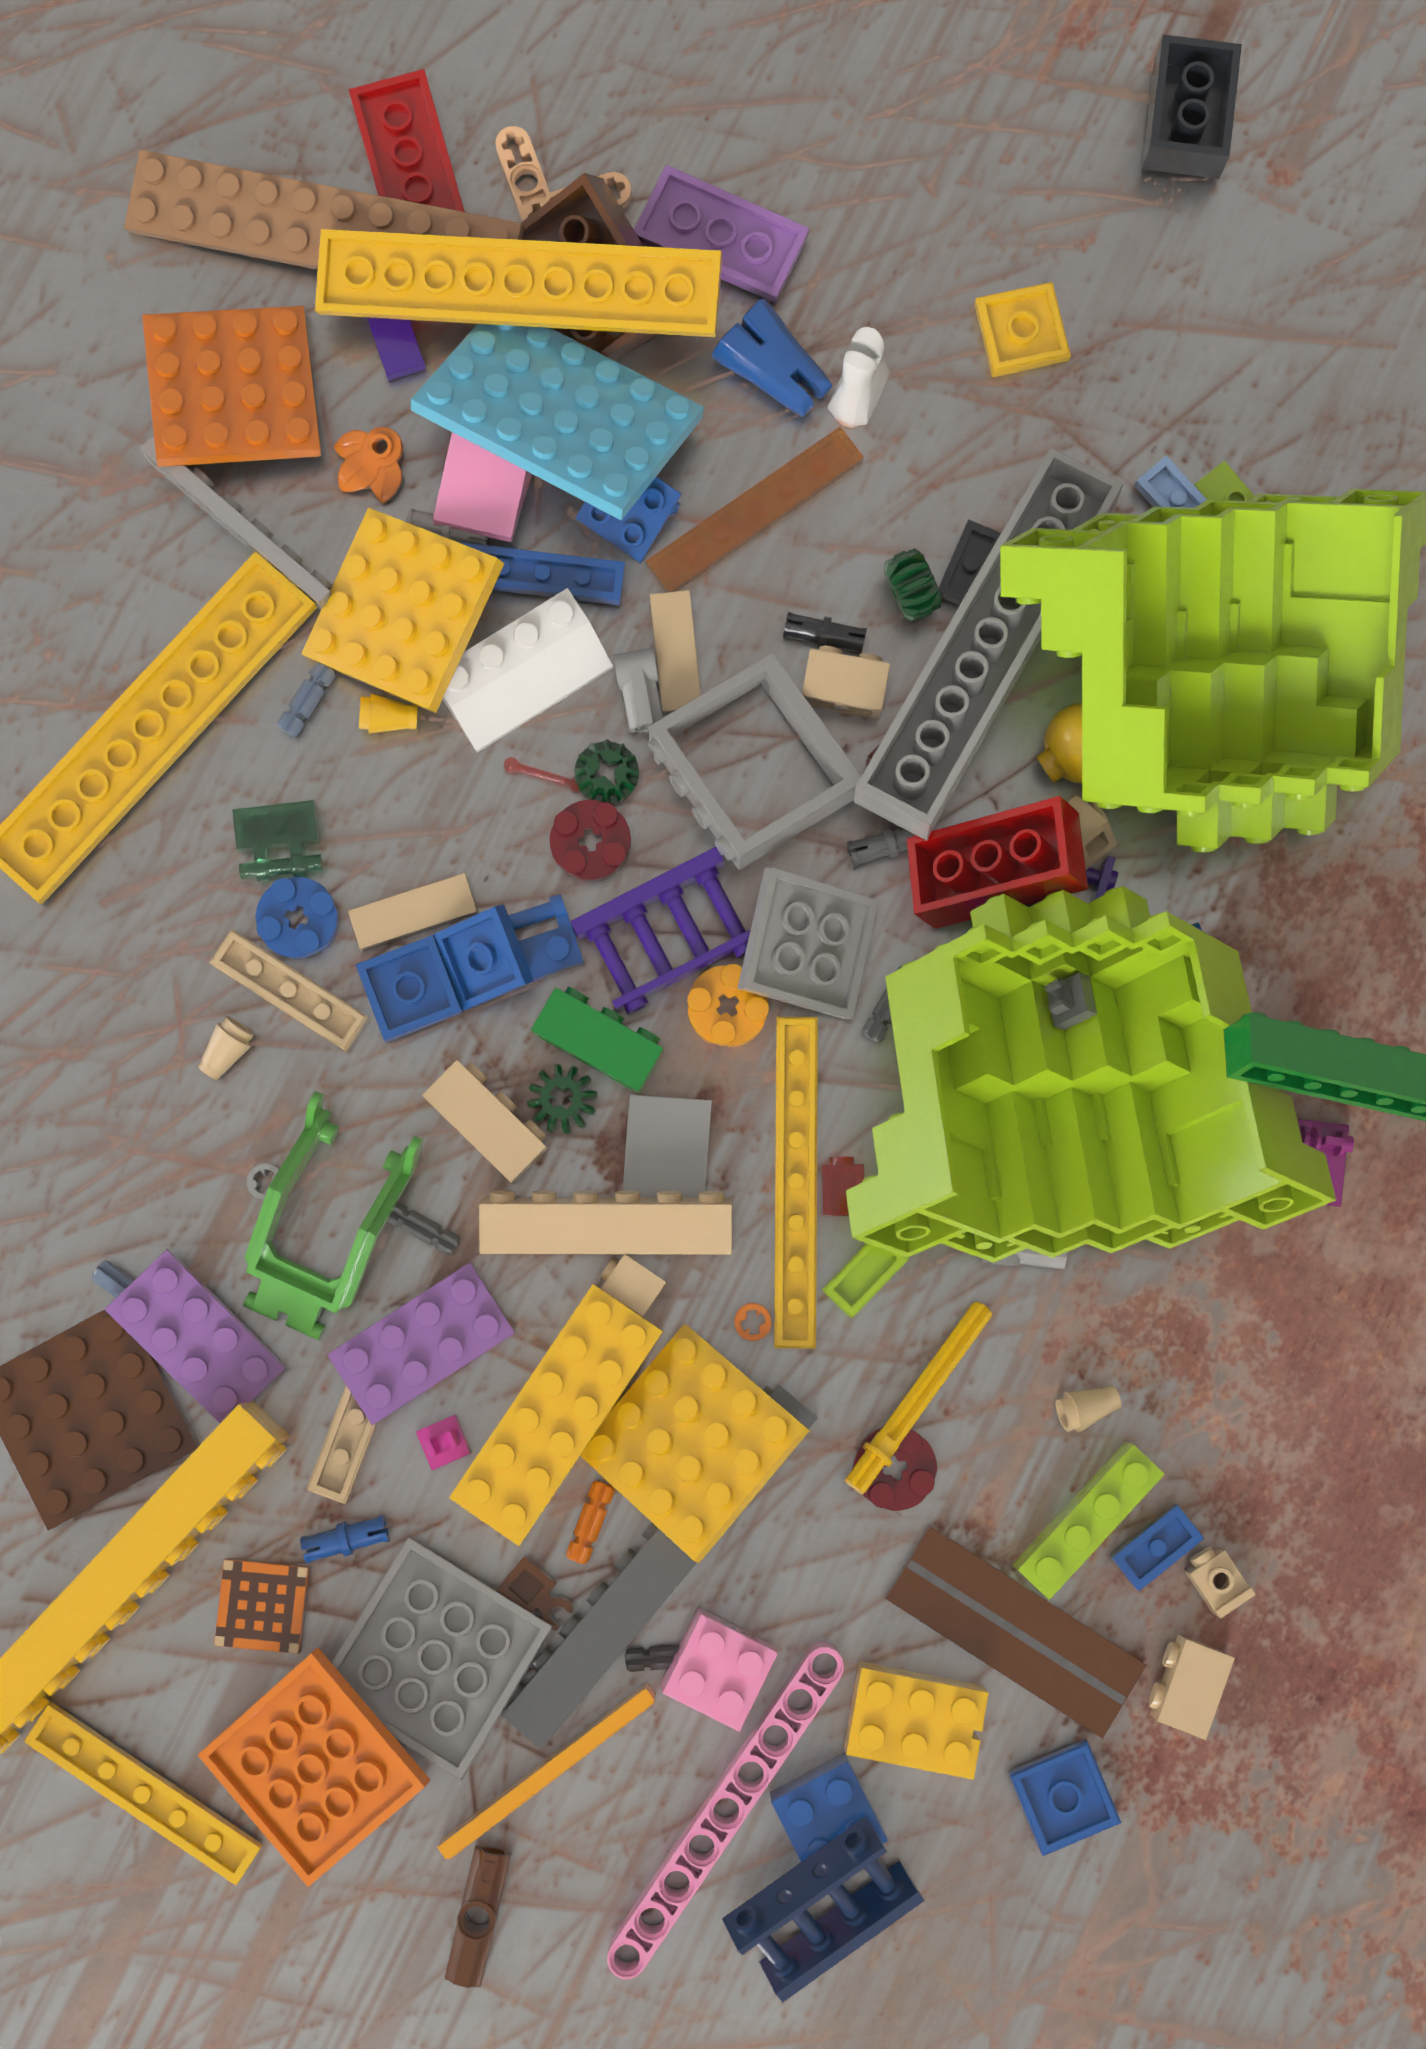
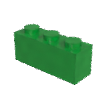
[531,986,664,1095]

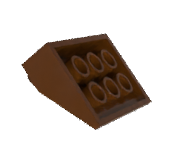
[522,173,658,360]

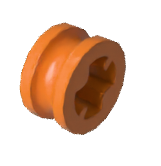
[734,1303,772,1341]

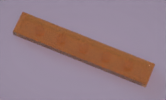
[646,426,864,592]

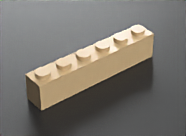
[479,1190,733,1255]

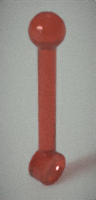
[503,757,581,794]

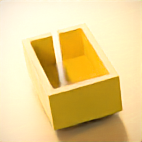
[843,1661,989,1780]

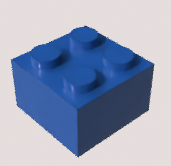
[770,1752,888,1862]

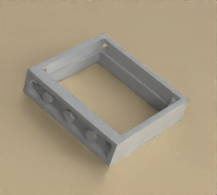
[647,653,861,870]

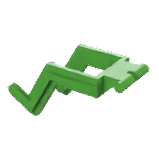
[243,1091,423,1341]

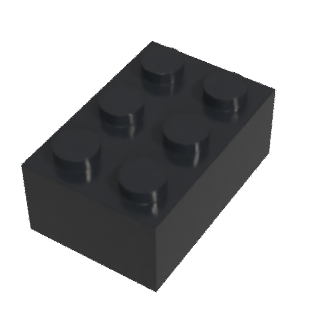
[1142,34,1242,179]

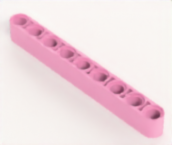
[607,1642,844,1979]

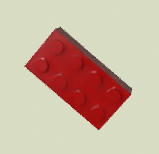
[907,796,1088,929]

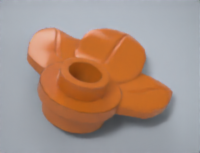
[334,427,403,504]

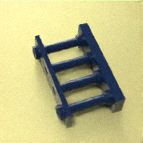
[722,1816,925,2003]

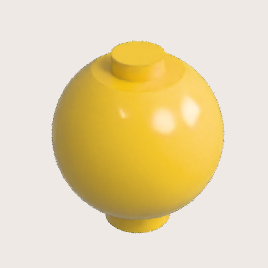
[1036,702,1082,784]

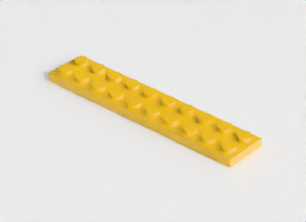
[315,229,723,337]
[0,551,317,905]

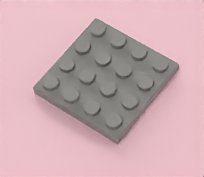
[332,1537,553,1780]

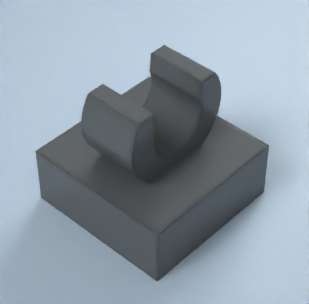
[1045,973,1097,1030]

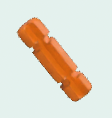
[566,1481,615,1564]

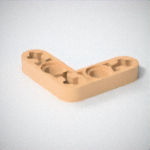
[495,126,632,222]

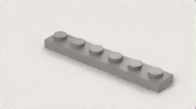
[140,437,332,610]

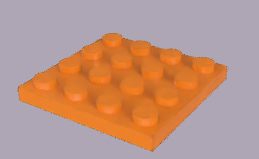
[142,306,321,467]
[198,1647,431,1887]

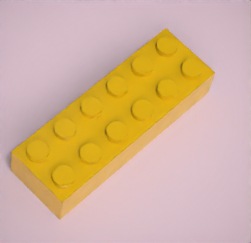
[449,1284,664,1546]

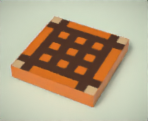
[214,1558,310,1654]

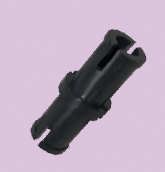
[783,612,867,654]

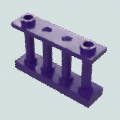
[570,847,750,1015]

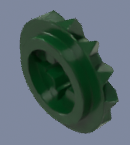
[574,739,639,804]

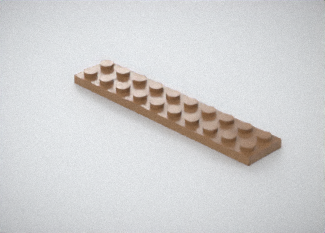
[124,149,524,270]

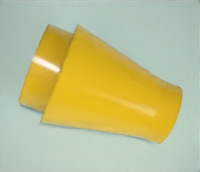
[359,693,418,734]

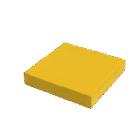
[974,282,1071,377]

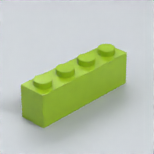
[1012,1442,1165,1600]

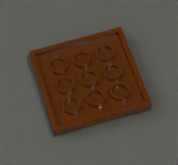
[0,1310,200,1530]

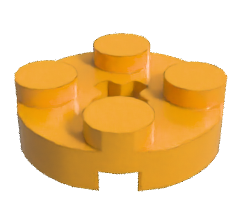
[687,964,769,1047]

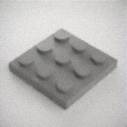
[737,867,879,1020]

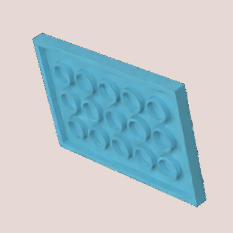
[411,324,704,520]

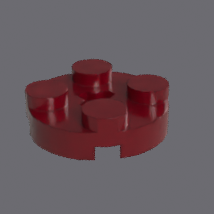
[549,800,631,883]
[852,1426,937,1511]

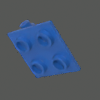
[575,477,682,563]

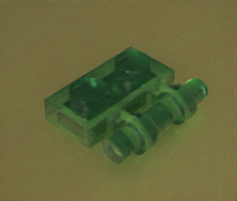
[232,800,323,882]

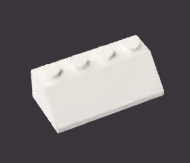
[443,588,613,752]

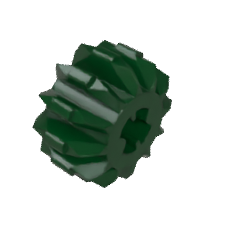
[884,548,942,621]
[527,1064,598,1135]

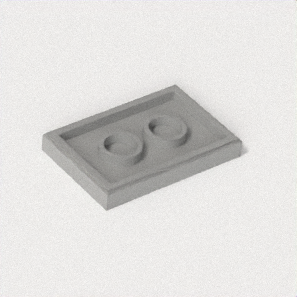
[622,1095,712,1197]

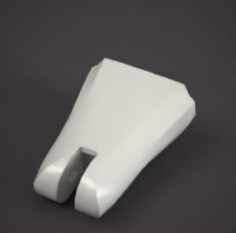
[828,327,890,428]

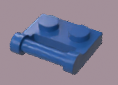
[508,894,584,981]

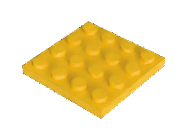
[301,507,505,713]
[580,1323,810,1564]

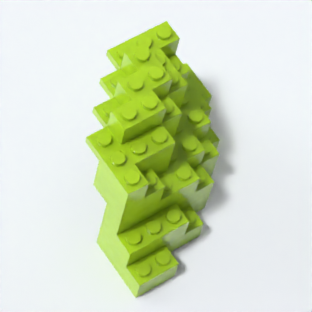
[1000,489,1426,852]
[846,886,1336,1263]

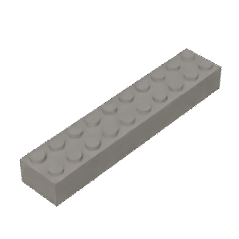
[854,447,1123,840]

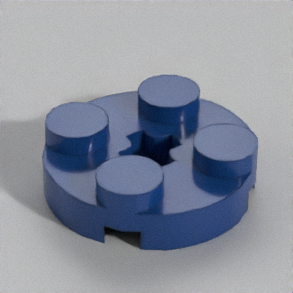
[255,877,340,960]

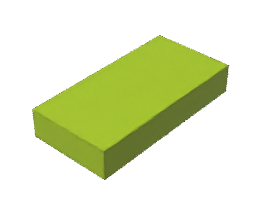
[821,1243,909,1319]

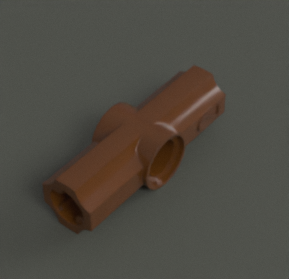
[444,1845,512,1988]

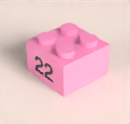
[660,1607,778,1732]

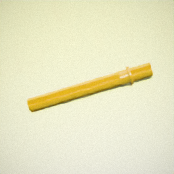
[844,1301,992,1495]

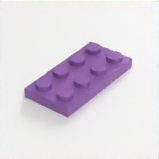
[634,165,809,303]
[104,1248,286,1423]
[327,1263,515,1425]

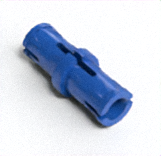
[300,1515,390,1564]

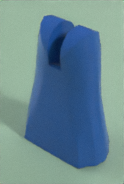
[712,298,833,417]

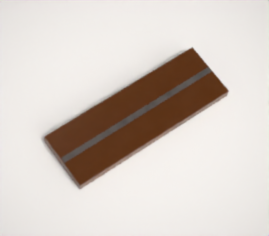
[885,1525,1147,1739]

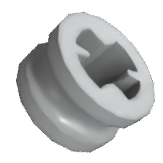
[246,1163,280,1201]

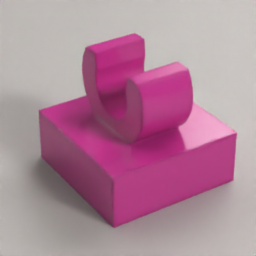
[416,1414,472,1470]

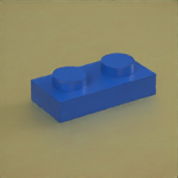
[1110,1503,1204,1592]

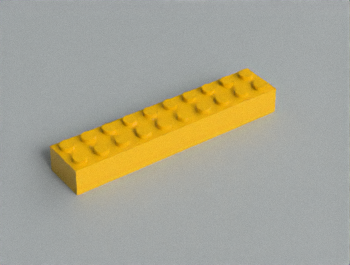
[0,1401,291,1754]

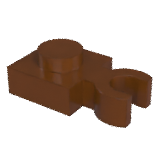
[496,1555,574,1631]

